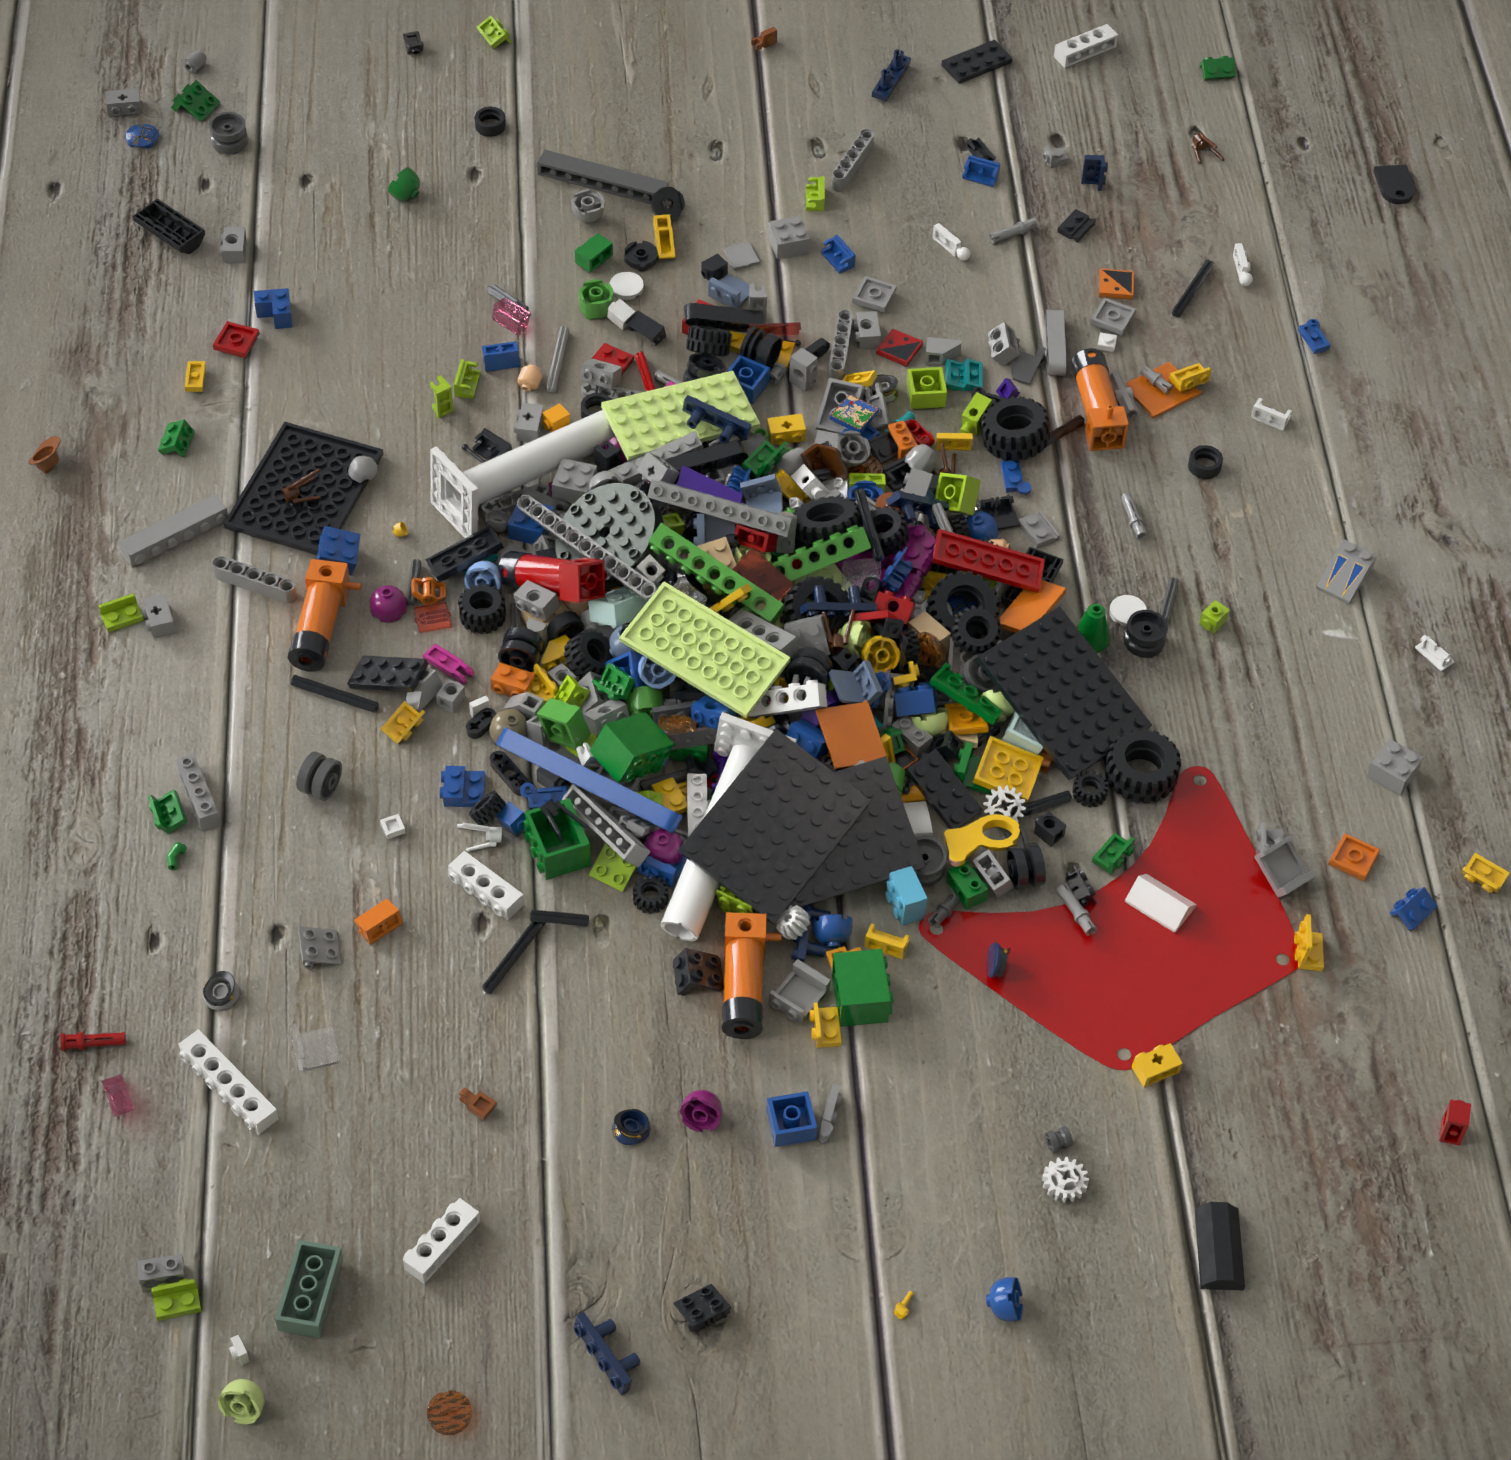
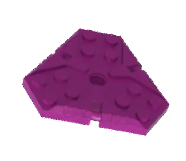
[834,524,936,612]

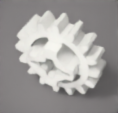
[983,785,1026,823]
[1042,1157,1089,1203]

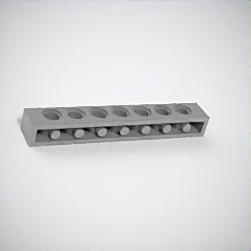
[647,479,797,537]

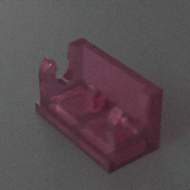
[492,297,531,335]

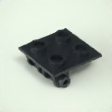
[976,495,1020,529]
[673,1284,731,1333]

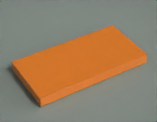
[999,580,1066,633]

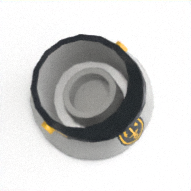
[870,374,899,403]
[203,971,240,1010]

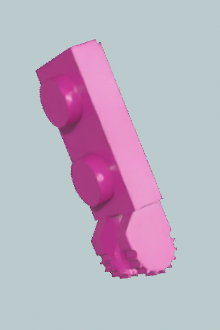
[423,644,474,685]

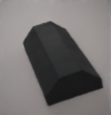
[133,198,205,254]
[1001,547,1064,609]
[1195,1202,1245,1291]

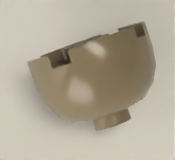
[489,709,527,743]

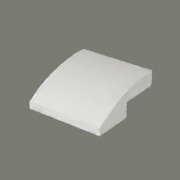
[903,801,933,837]

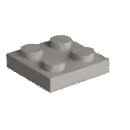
[852,276,897,313]
[1090,297,1136,335]

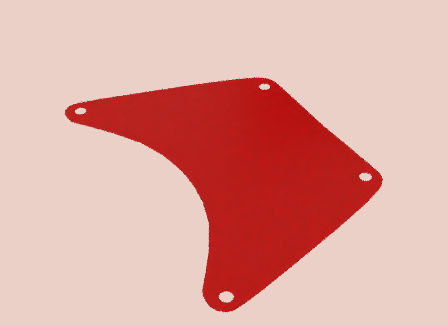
[919,766,1298,1070]

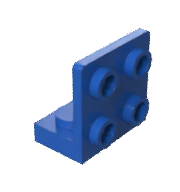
[638,856,687,888]

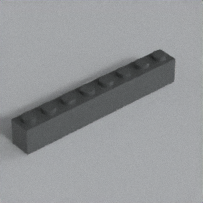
[537,150,669,204]

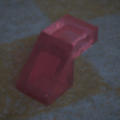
[101,1074,134,1117]

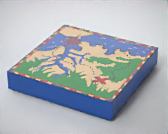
[830,394,879,433]

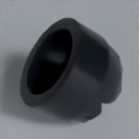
[725,534,740,549]

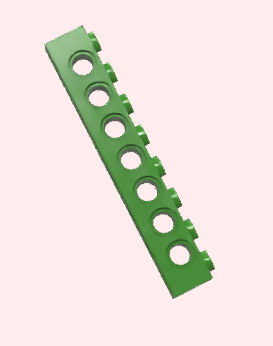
[648,523,785,625]
[726,525,871,600]

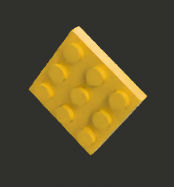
[973,736,1044,804]

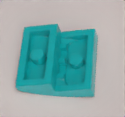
[945,358,983,391]

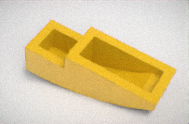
[653,214,676,259]

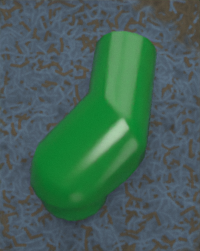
[167,842,187,870]

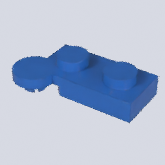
[1298,319,1330,354]
[1000,460,1031,495]
[520,783,567,810]

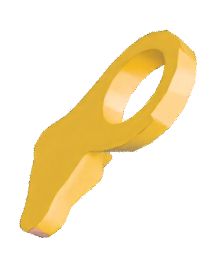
[944,814,1020,867]

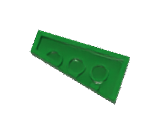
[929,662,1003,725]

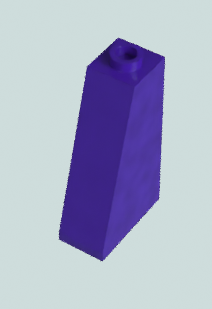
[677,466,745,504]

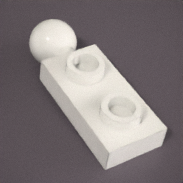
[933,223,970,261]
[1233,243,1253,286]

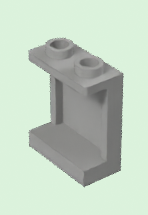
[1254,835,1317,897]
[769,959,831,1024]

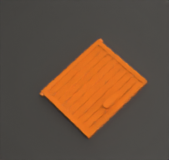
[1126,362,1202,418]
[815,700,888,769]

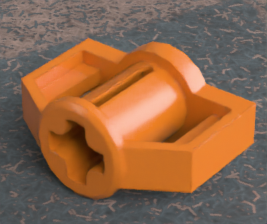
[411,577,446,605]

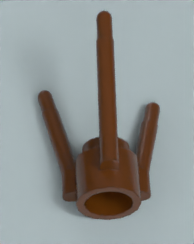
[1192,132,1224,164]
[932,443,956,475]
[282,469,321,504]
[822,609,855,654]

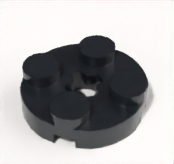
[651,187,685,220]
[624,241,658,272]

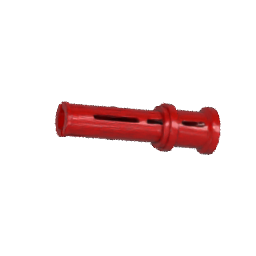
[60,1032,126,1051]

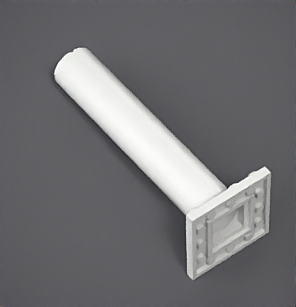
[430,410,616,538]
[661,712,796,942]

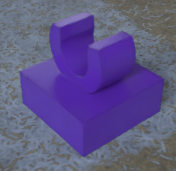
[996,378,1020,399]

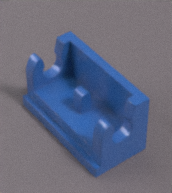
[962,155,1000,187]
[821,234,856,274]
[481,341,520,372]

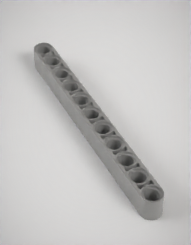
[517,495,658,602]

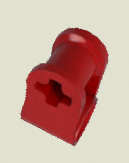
[905,419,935,446]

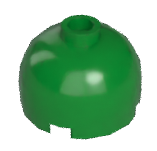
[387,167,420,201]

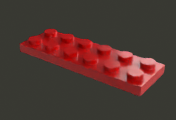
[931,529,1045,593]

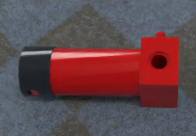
[498,551,607,603]

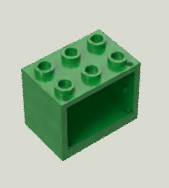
[590,712,674,784]
[523,798,591,880]
[831,949,894,1027]

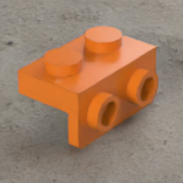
[491,663,535,697]

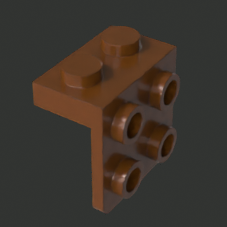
[800,443,849,482]

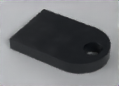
[1373,165,1415,204]

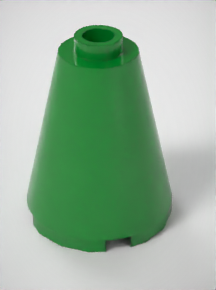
[1076,604,1110,653]

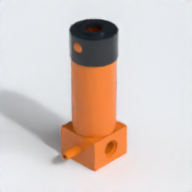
[1071,348,1129,451]
[287,559,362,672]
[721,912,782,1039]

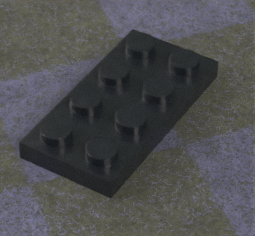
[941,40,1012,84]
[425,525,504,582]
[347,655,428,692]
[905,749,983,829]

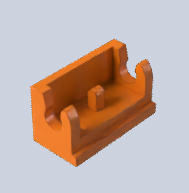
[354,898,403,945]

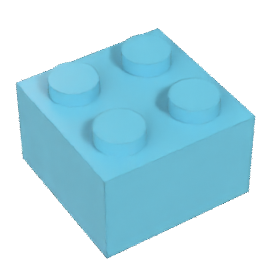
[885,866,928,925]

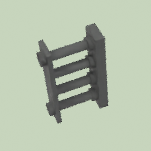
[652,701,717,750]

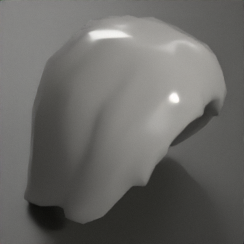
[905,444,937,473]

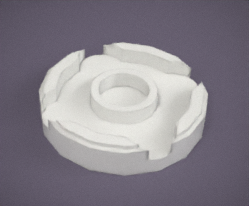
[610,272,644,300]
[1109,595,1147,627]

